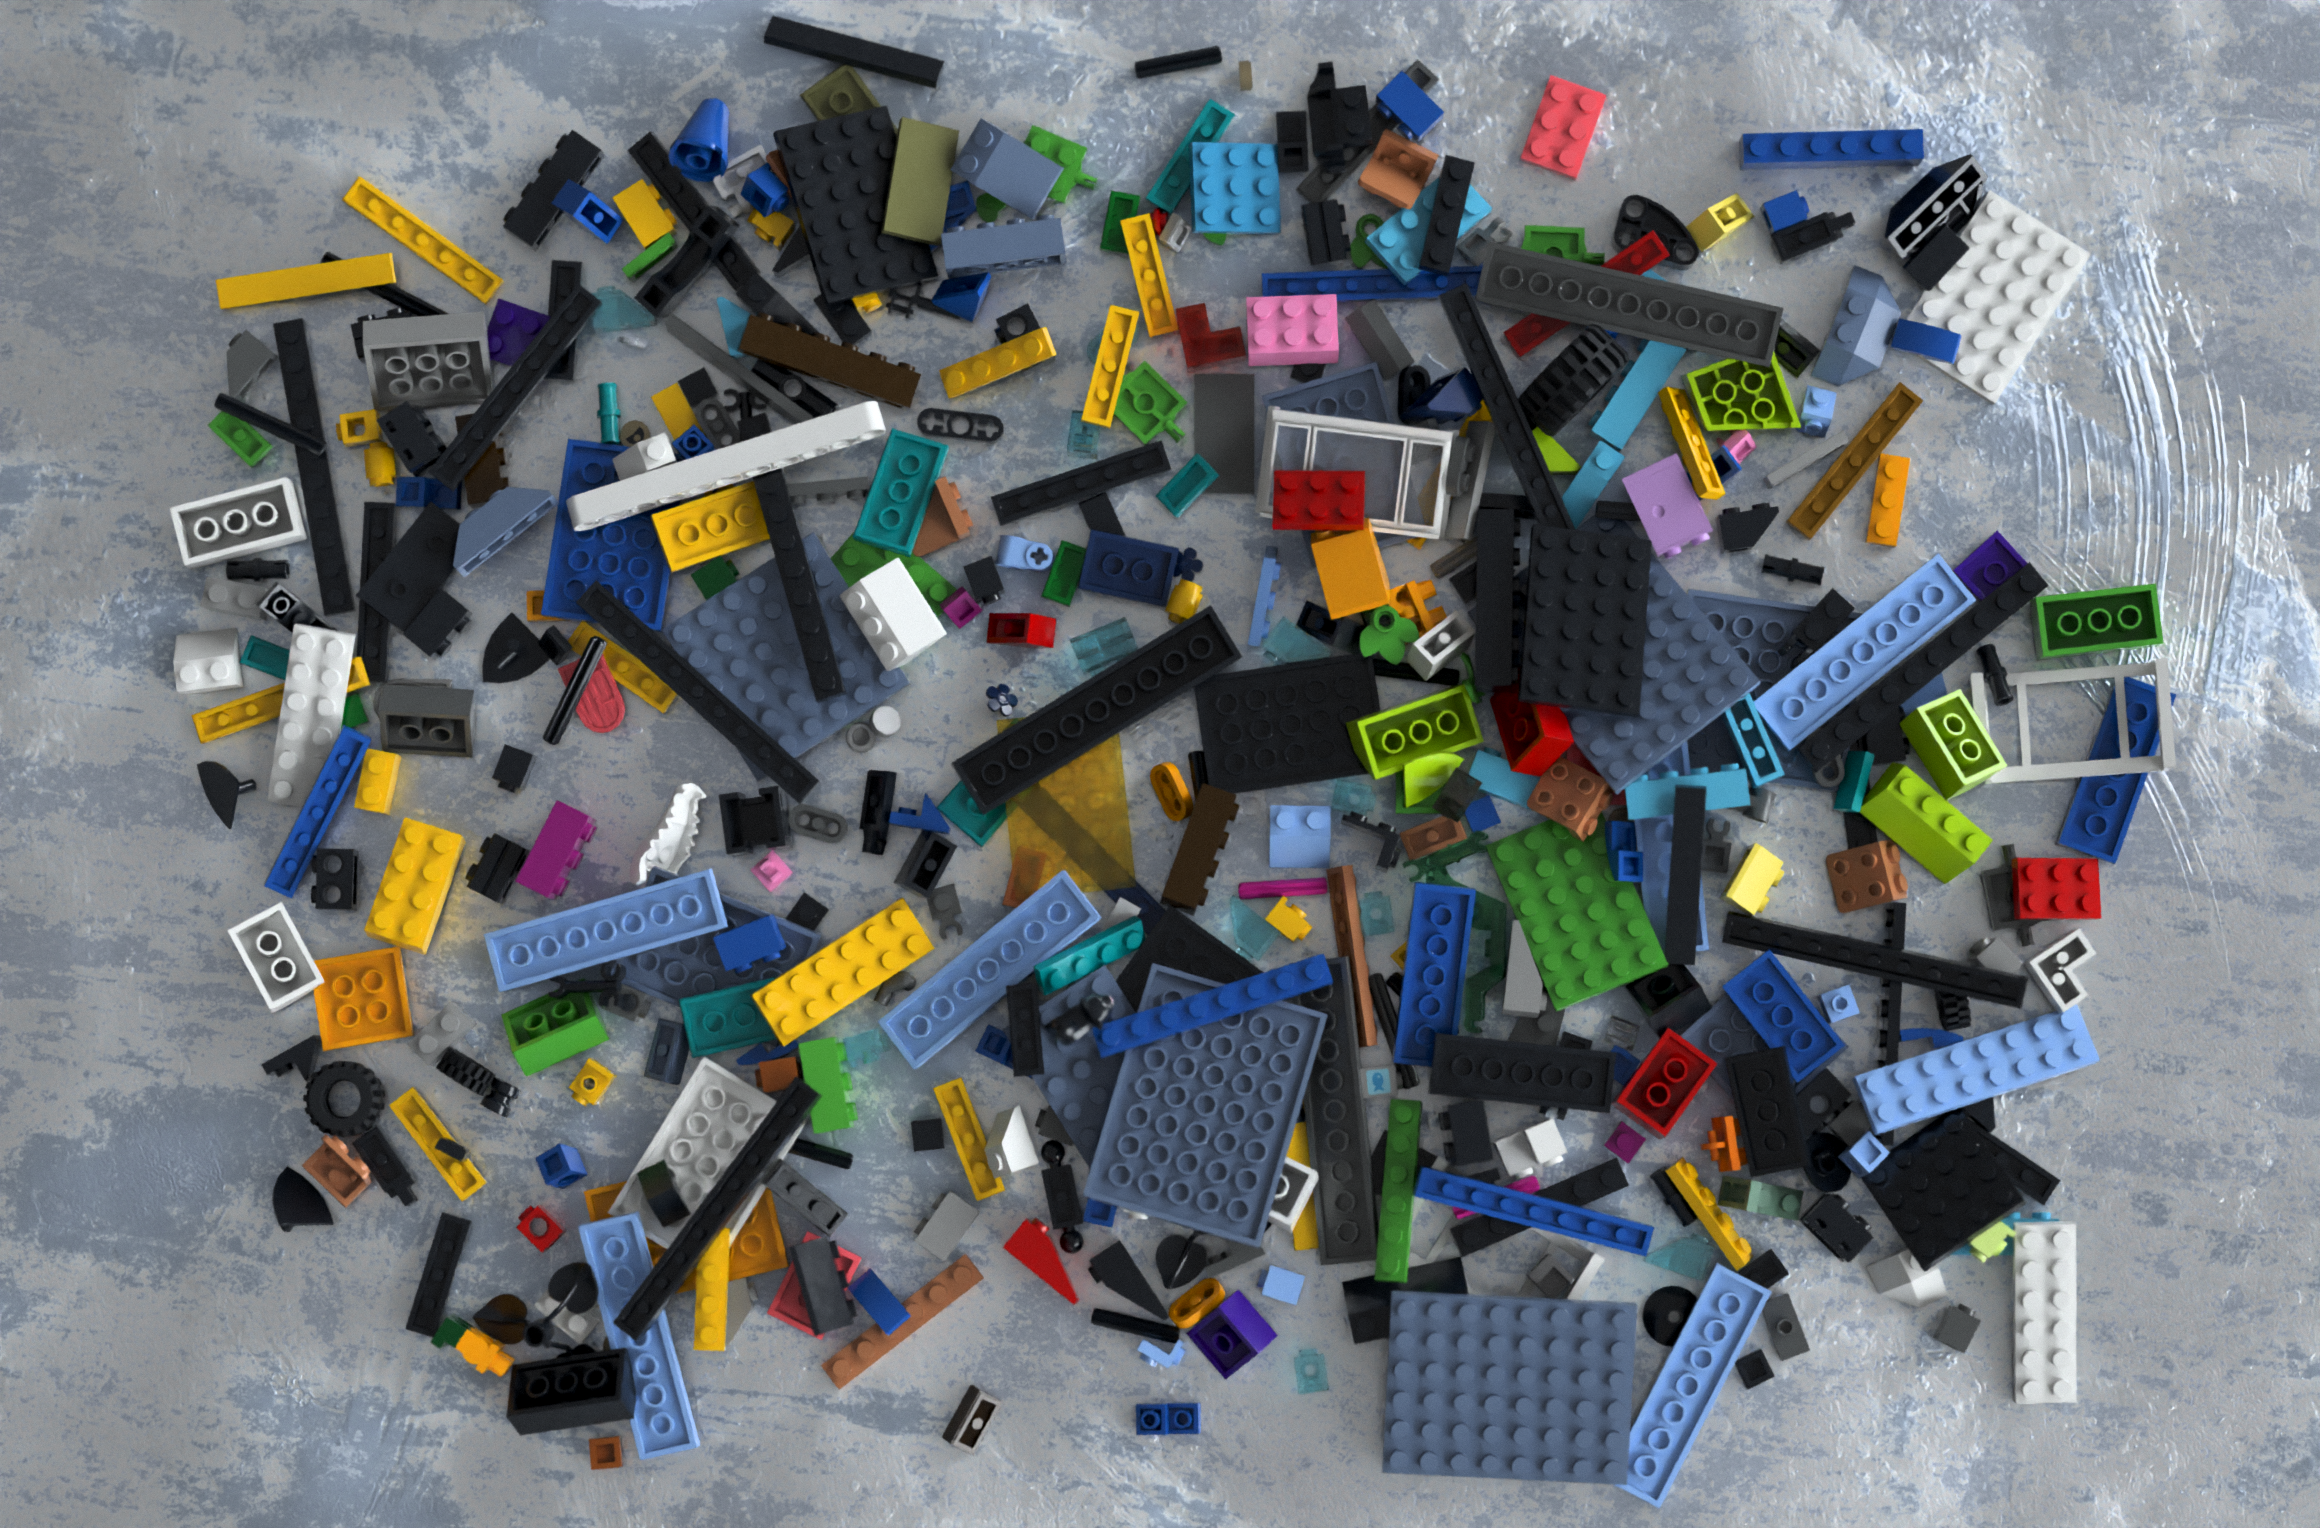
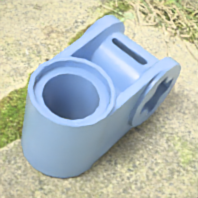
[995,535,1055,572]

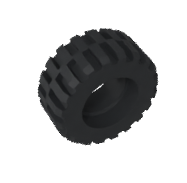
[1518,324,1629,437]

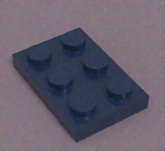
[1078,529,1179,607]

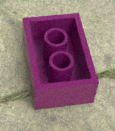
[515,800,598,900]

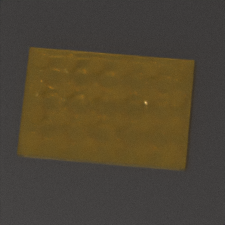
[996,717,1136,901]

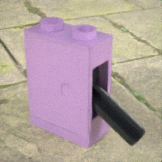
[1596,453,1713,559]

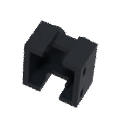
[376,401,447,477]
[719,786,793,857]
[1798,1193,1874,1263]

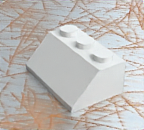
[839,558,947,672]
[227,902,325,1013]

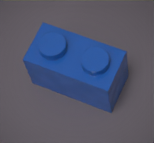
[1375,71,1444,143]
[551,179,624,244]
[713,914,786,974]

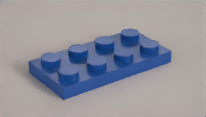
[1721,949,1845,1083]

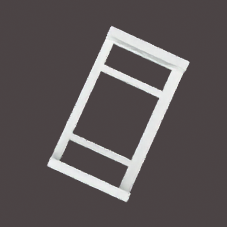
[1971,658,2176,784]
[1408,1156,1605,1300]

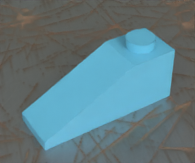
[1562,440,1625,529]

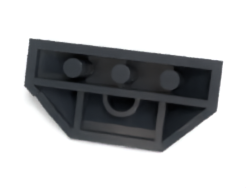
[1884,154,1988,259]

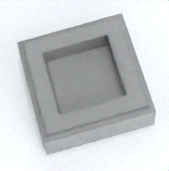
[1158,213,1192,253]

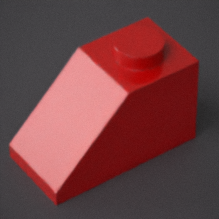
[986,613,1056,648]

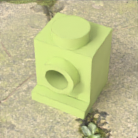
[1967,1221,2016,1263]

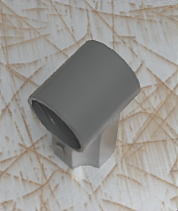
[1726,786,1777,823]

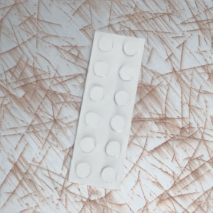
[267,623,356,807]
[2013,1221,2077,1404]

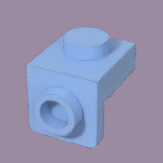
[1796,385,1837,437]
[1137,1338,1186,1368]

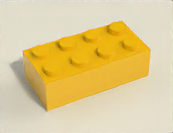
[364,817,466,955]

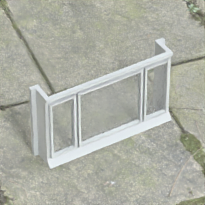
[1255,406,1459,540]

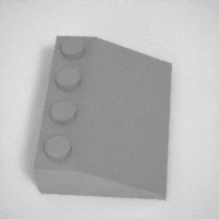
[363,311,493,411]

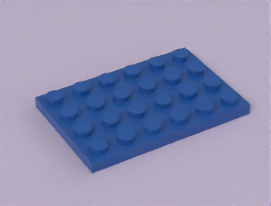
[541,439,684,632]

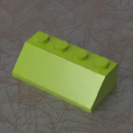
[1346,684,1484,780]
[1859,762,1993,884]

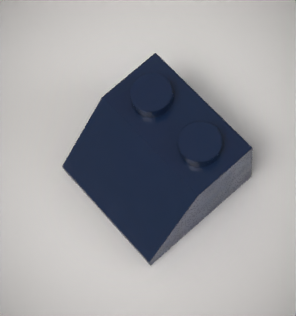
[1400,367,1483,424]

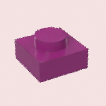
[939,586,983,629]
[1603,1121,1646,1164]

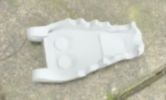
[630,783,706,885]

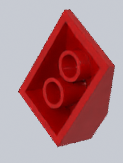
[1490,667,1574,777]
[1611,1028,1718,1140]
[1003,1217,1079,1305]

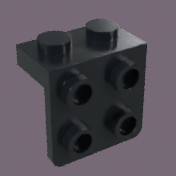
[1341,811,1401,873]

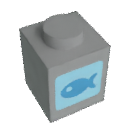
[1360,1065,1403,1099]

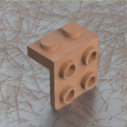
[1358,129,1439,209]
[912,476,973,557]
[1527,756,1613,842]
[1826,839,1908,913]
[302,1134,372,1208]

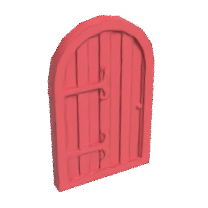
[558,653,625,733]

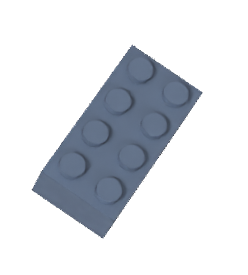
[941,214,1067,279]

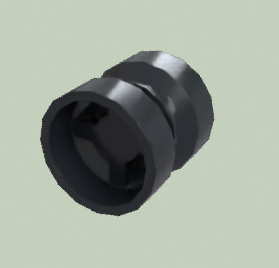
[480,1077,521,1118]

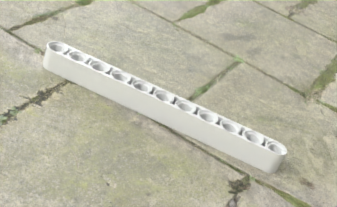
[566,401,886,531]

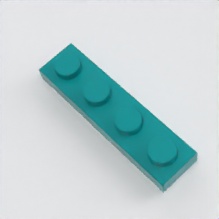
[1146,99,1235,216]
[1033,915,1145,996]

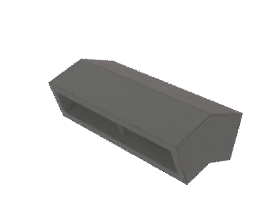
[1345,299,1415,381]

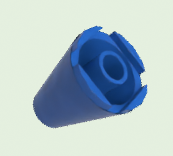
[668,98,729,182]

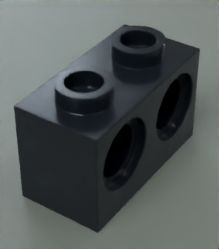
[994,303,1056,377]
[311,848,359,911]

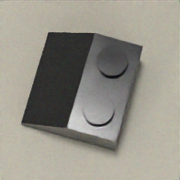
[1625,964,1712,1038]

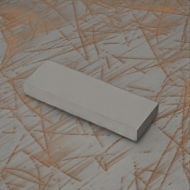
[1763,430,1849,489]

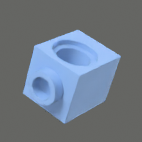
[1816,984,1860,1024]
[1838,1131,1890,1179]
[1257,1265,1305,1305]

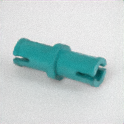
[597,383,621,445]

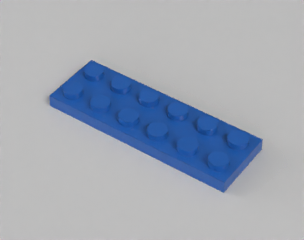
[2057,677,2176,864]
[1392,882,1476,1067]

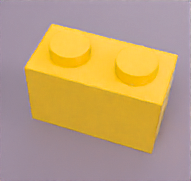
[612,179,678,250]
[354,748,401,815]

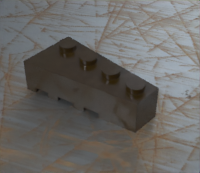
[1160,783,1240,916]

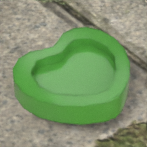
[976,193,1006,223]

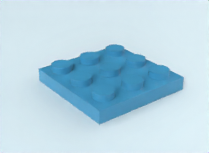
[1189,142,1281,235]

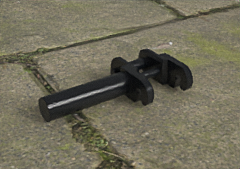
[886,282,960,320]

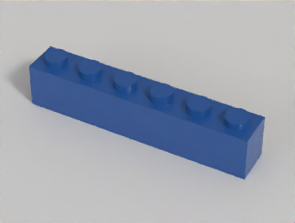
[1739,129,1924,170]

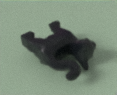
[1045,994,1114,1046]

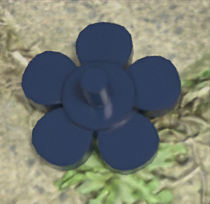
[1173,548,1203,582]
[985,684,1018,717]

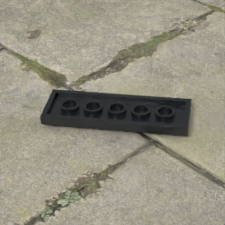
[1428,1033,1616,1113]

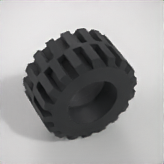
[303,1061,385,1137]

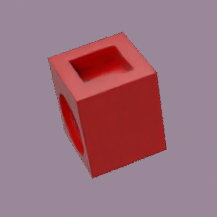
[516,1205,567,1253]

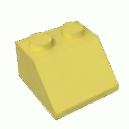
[1719,843,1784,916]

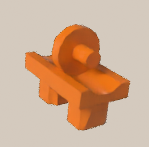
[1700,1115,1748,1172]

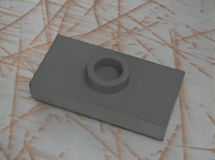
[1762,1293,1810,1361]

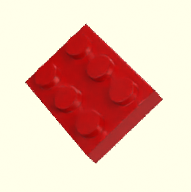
[1272,470,1365,530]
[2012,858,2101,920]

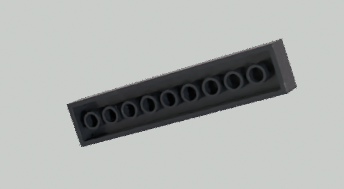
[951,605,1242,816]

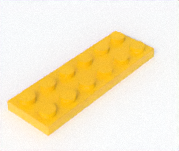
[750,898,934,1047]

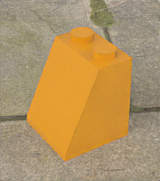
[1311,517,1390,620]

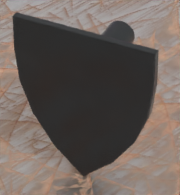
[482,612,550,683]
[197,761,257,829]
[272,1166,334,1232]

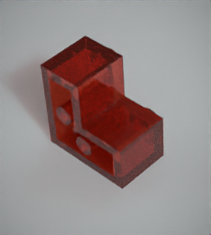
[1175,303,1246,373]

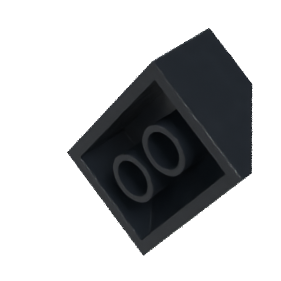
[789,1236,857,1336]

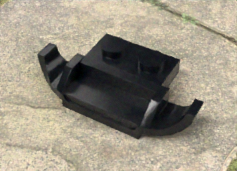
[1307,61,1373,174]

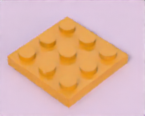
[313,946,414,1051]

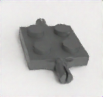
[1981,844,2047,947]

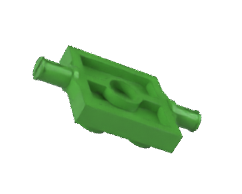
[1023,125,1098,204]
[1521,225,1605,265]
[1114,361,1188,445]

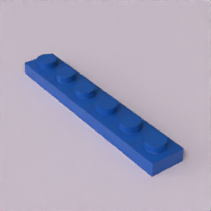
[264,725,371,898]

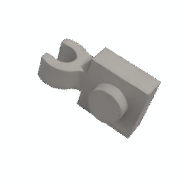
[1457,217,1513,266]

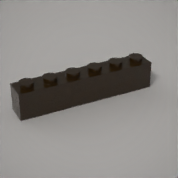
[736,312,921,410]

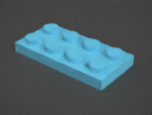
[1364,176,1493,286]

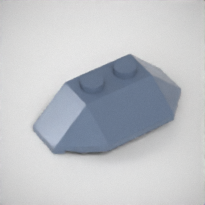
[1810,265,1901,387]
[453,487,560,578]

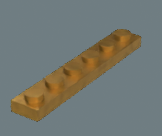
[1786,382,1924,541]

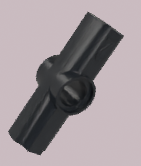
[751,359,838,419]

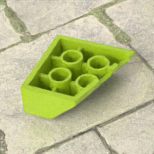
[1681,351,1801,431]

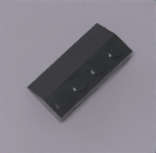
[1342,1256,1469,1344]
[506,1347,636,1435]

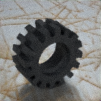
[1934,990,1971,1031]
[436,1047,496,1096]

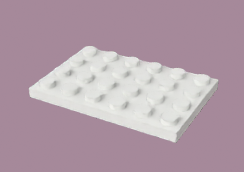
[1892,190,2091,405]
[608,1057,808,1267]

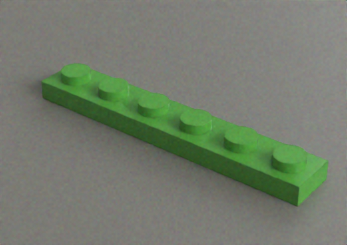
[1374,1099,1423,1283]

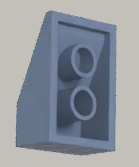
[950,118,1064,220]

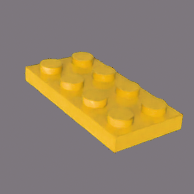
[650,481,770,573]

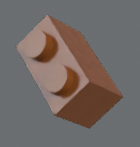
[755,1057,803,1093]

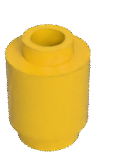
[364,442,396,487]
[1165,579,1203,624]

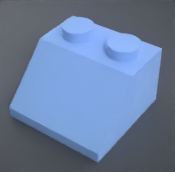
[1269,805,1331,868]

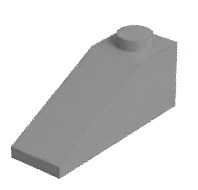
[1502,920,1547,1018]

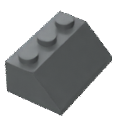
[379,685,476,758]

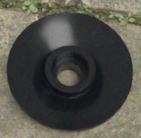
[1803,1132,1851,1193]
[1642,1286,1697,1347]

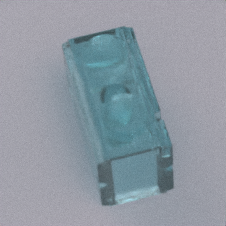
[1070,617,1138,677]

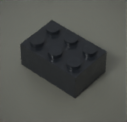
[1438,1099,1494,1166]

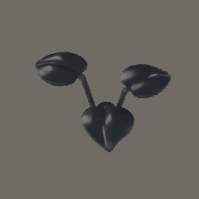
[1156,1221,1272,1289]
[473,1262,598,1358]

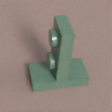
[1718,1175,1804,1221]

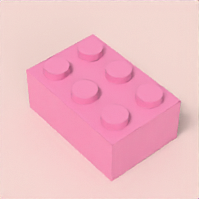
[1246,294,1339,366]

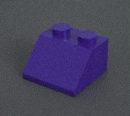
[1186,1289,1278,1380]

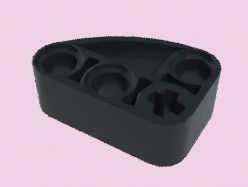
[1611,195,1699,270]

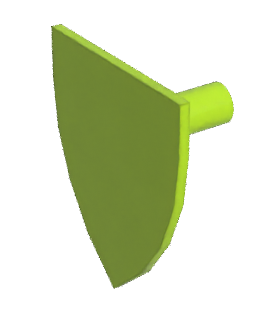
[1403,752,1464,808]

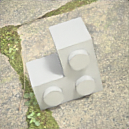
[2023,928,2097,1013]
[1493,1118,1567,1179]

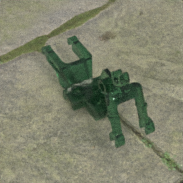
[1403,831,1507,1033]

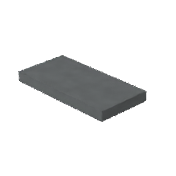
[1194,374,1254,494]

